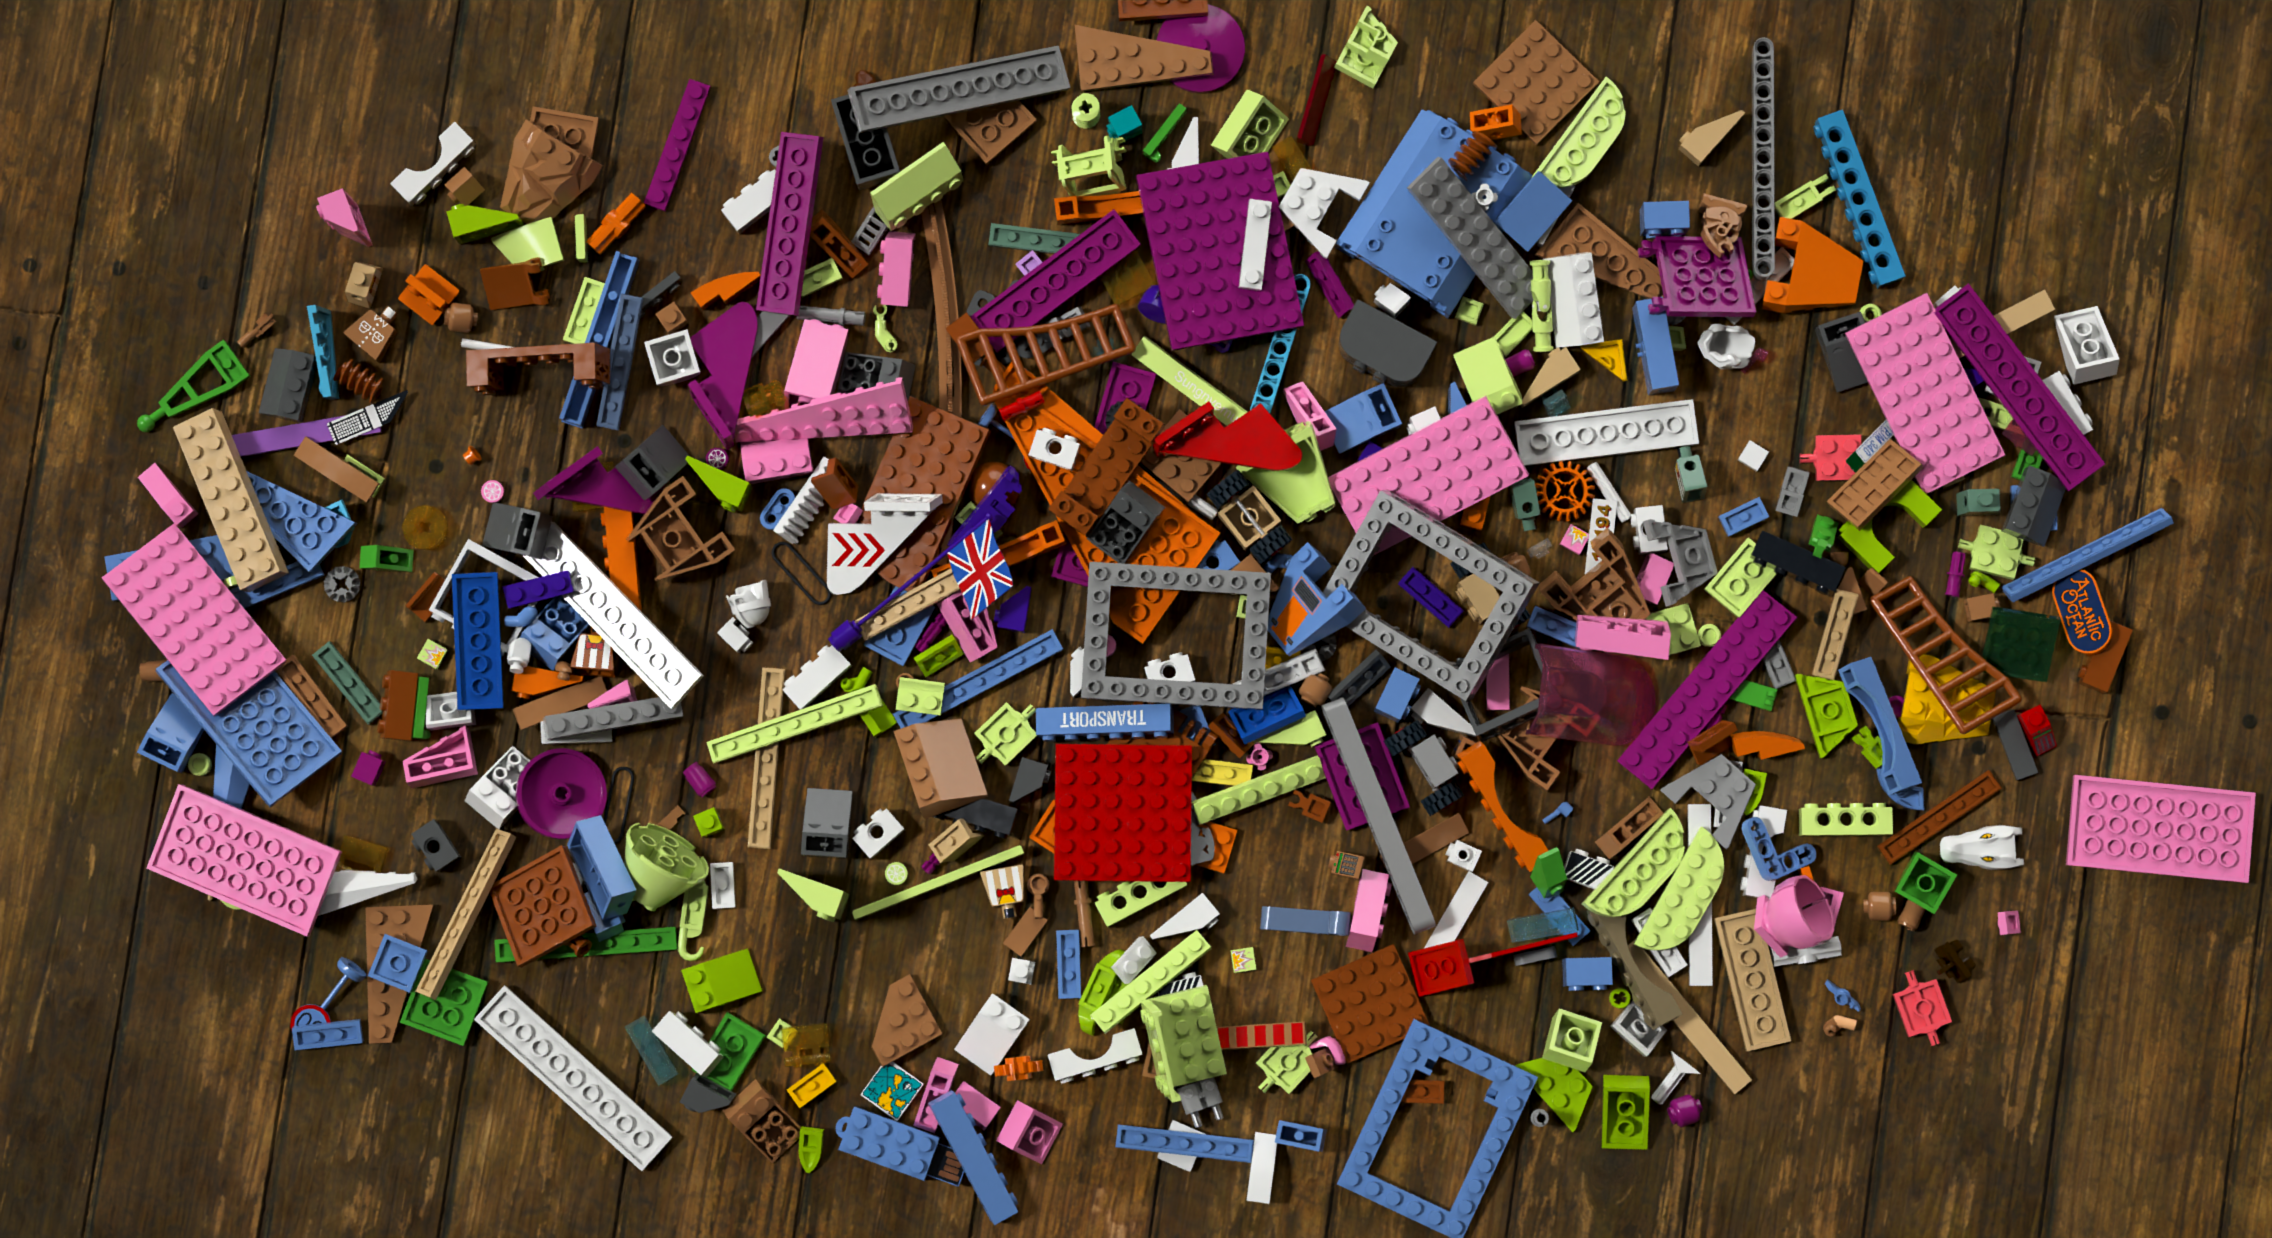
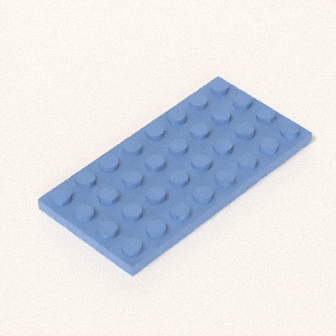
[156,660,342,807]

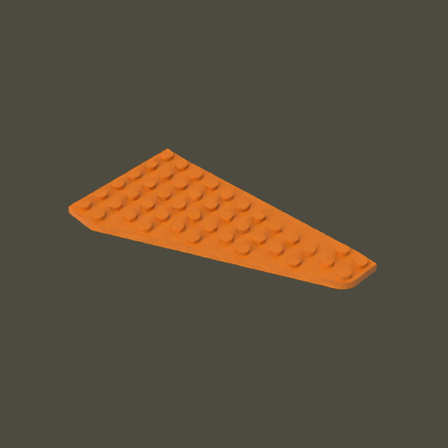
[993,362,1221,644]

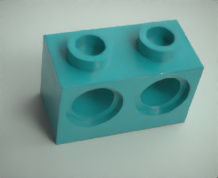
[1106,105,1142,144]

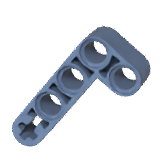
[1260,906,1351,936]

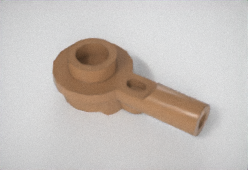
[237,313,276,348]
[1027,874,1050,919]

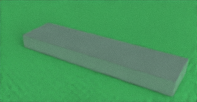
[988,223,1080,254]
[312,641,383,725]

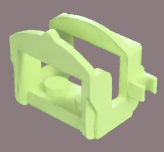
[1051,136,1127,196]

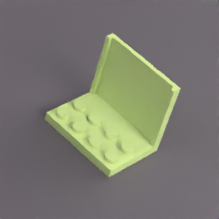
[1140,985,1227,1103]

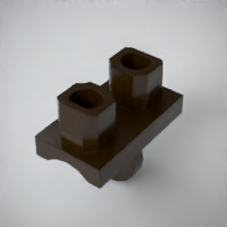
[1934,939,1976,983]

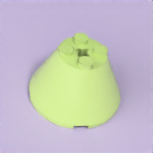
[624,823,709,911]

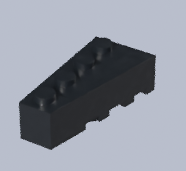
[1750,530,1846,597]
[932,799,1029,840]

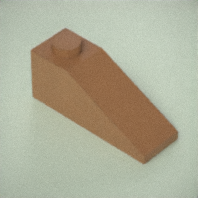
[1595,796,1664,859]

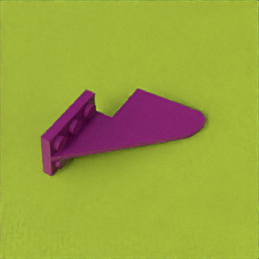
[688,302,758,450]
[533,446,683,514]

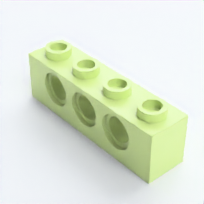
[1799,803,1893,836]
[1095,881,1187,927]

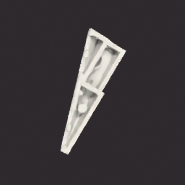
[318,870,418,916]

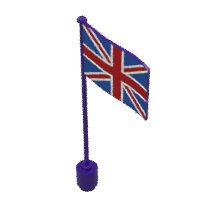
[828,513,1013,652]

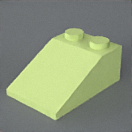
[1453,336,1523,414]

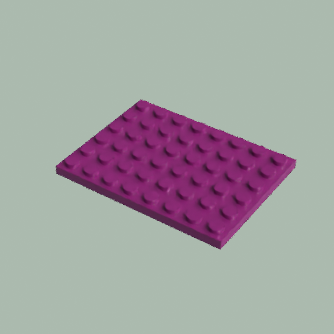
[1136,152,1304,351]

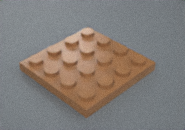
[1473,20,1599,146]

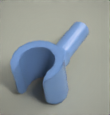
[1542,802,1573,824]

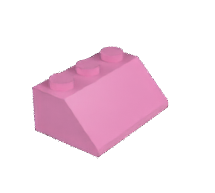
[740,438,814,484]

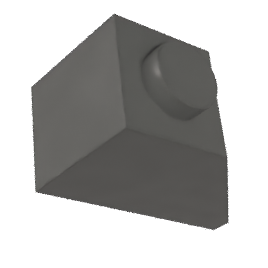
[1009,757,1051,803]
[680,1073,736,1113]

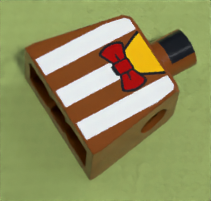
[570,626,616,678]

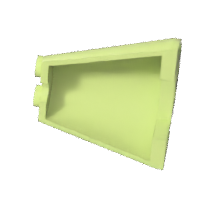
[1236,421,1336,524]

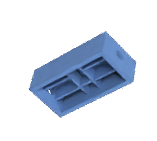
[1632,297,1679,396]
[567,815,637,920]

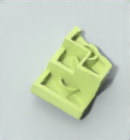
[1334,6,1398,88]
[491,217,564,274]

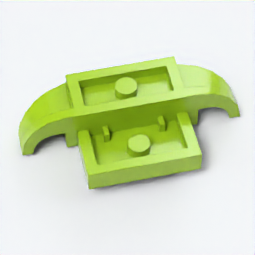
[1078,949,1133,1036]

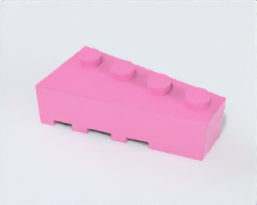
[1575,615,1671,660]

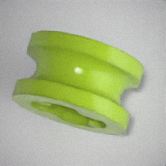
[1609,988,1630,1008]

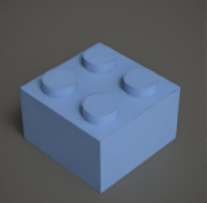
[1640,201,1690,240]
[1374,667,1421,723]
[1562,957,1613,991]

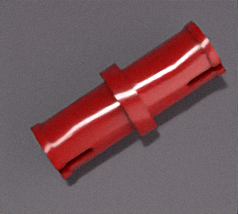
[998,390,1045,422]

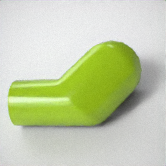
[1968,571,2000,593]
[840,667,873,693]

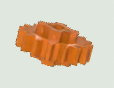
[994,1056,1044,1081]

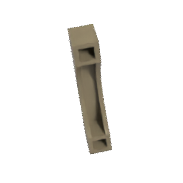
[1586,910,1682,1031]

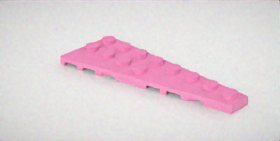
[735,378,913,443]

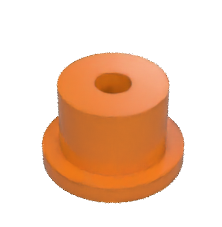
[463,446,482,465]

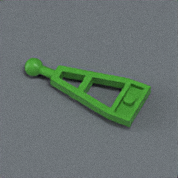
[137,339,251,432]

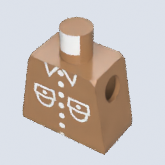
[343,306,398,363]

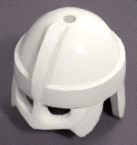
[726,580,771,628]

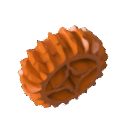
[1535,461,1595,522]

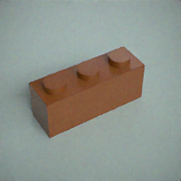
[2077,621,2133,694]
[377,670,418,741]

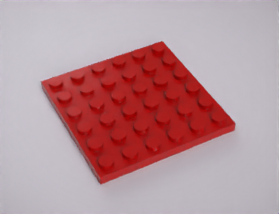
[1054,744,1192,882]

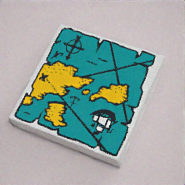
[860,1062,924,1121]

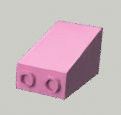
[784,319,848,409]

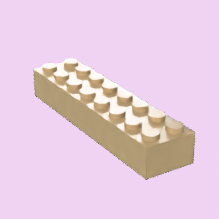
[173,408,289,592]

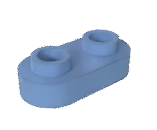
[760,489,796,530]

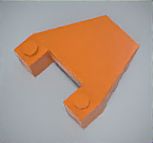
[1762,217,1863,313]

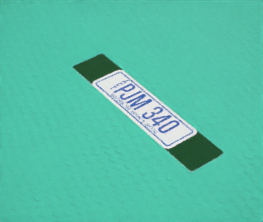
[1846,420,1894,473]

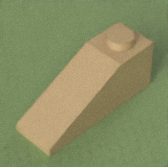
[1679,110,1745,166]
[1520,347,1581,408]

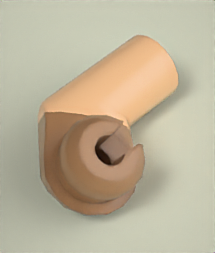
[1823,1015,1857,1037]

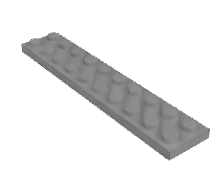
[847,46,1071,133]

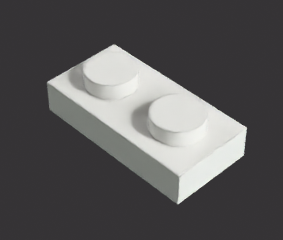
[710,862,736,909]
[1111,936,1157,984]

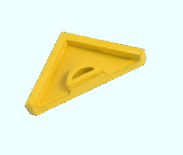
[1580,339,1627,382]

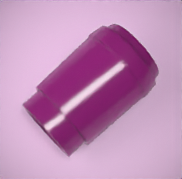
[1505,349,1536,377]
[683,762,716,798]

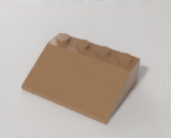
[894,718,988,819]

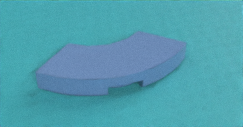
[1876,766,1924,811]

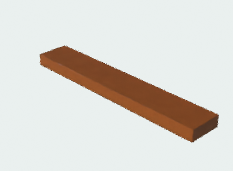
[1877,770,2002,865]

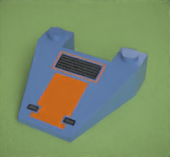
[1267,542,1366,656]

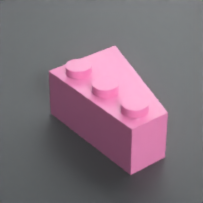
[403,725,478,789]

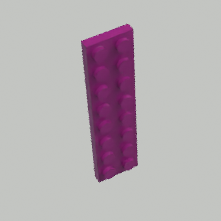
[756,132,824,316]
[970,209,1141,353]

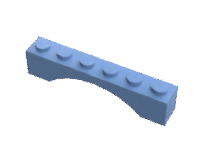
[1838,657,1922,796]

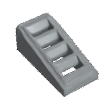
[851,206,888,255]

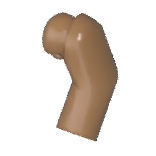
[555,661,572,681]

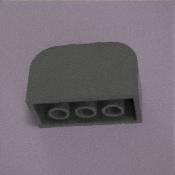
[831,94,900,191]
[1338,300,1437,387]

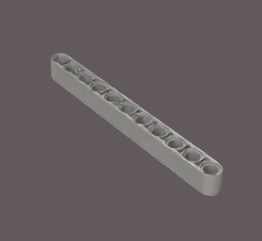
[1752,37,1775,281]
[1321,697,1436,935]

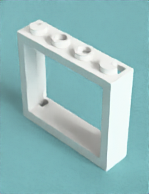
[429,539,539,656]

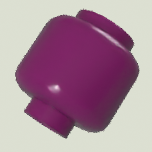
[1667,1094,1703,1128]

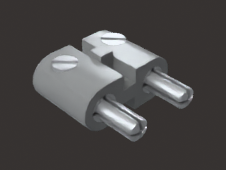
[1177,1077,1224,1128]

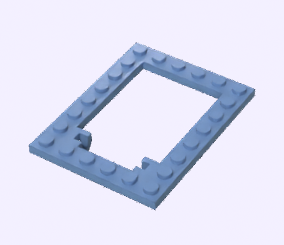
[1337,1019,1538,1238]

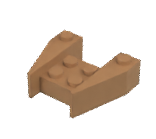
[626,476,735,581]
[1496,686,1599,793]

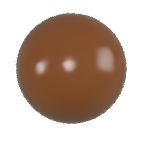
[966,461,1020,506]

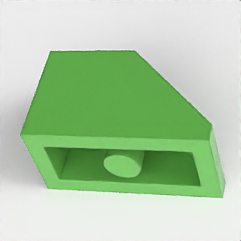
[360,545,414,572]
[1530,847,1567,899]

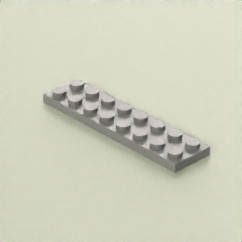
[1407,157,1533,319]

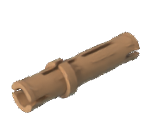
[1073,881,1095,947]

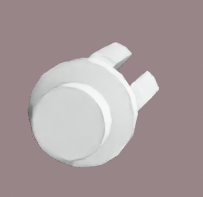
[507,638,532,674]

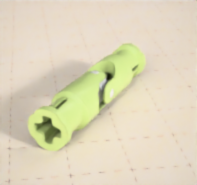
[1530,260,1554,352]

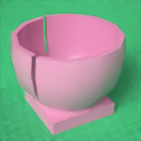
[1754,875,1834,958]

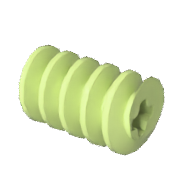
[1072,93,1100,129]

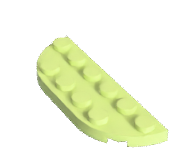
[1532,77,1626,188]
[1582,808,1685,917]
[1633,827,1724,951]

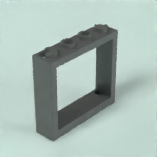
[1455,628,1564,742]

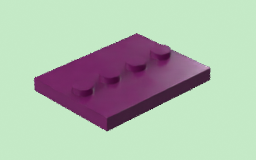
[1314,722,1410,831]

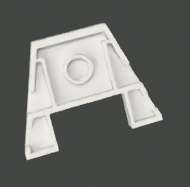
[1279,168,1370,259]

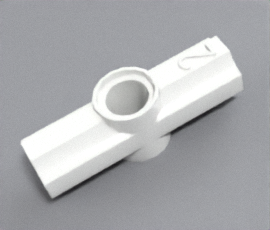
[1770,936,1842,967]

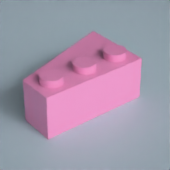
[877,231,916,307]
[937,590,997,662]
[1346,869,1392,952]

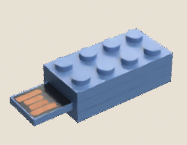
[835,1106,964,1187]

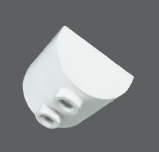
[644,329,700,386]

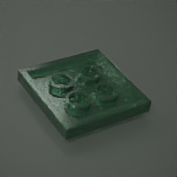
[1981,606,2060,682]

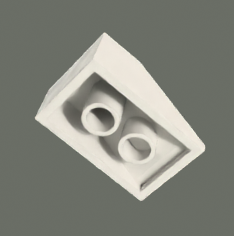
[2054,306,2120,384]
[954,993,1030,1075]

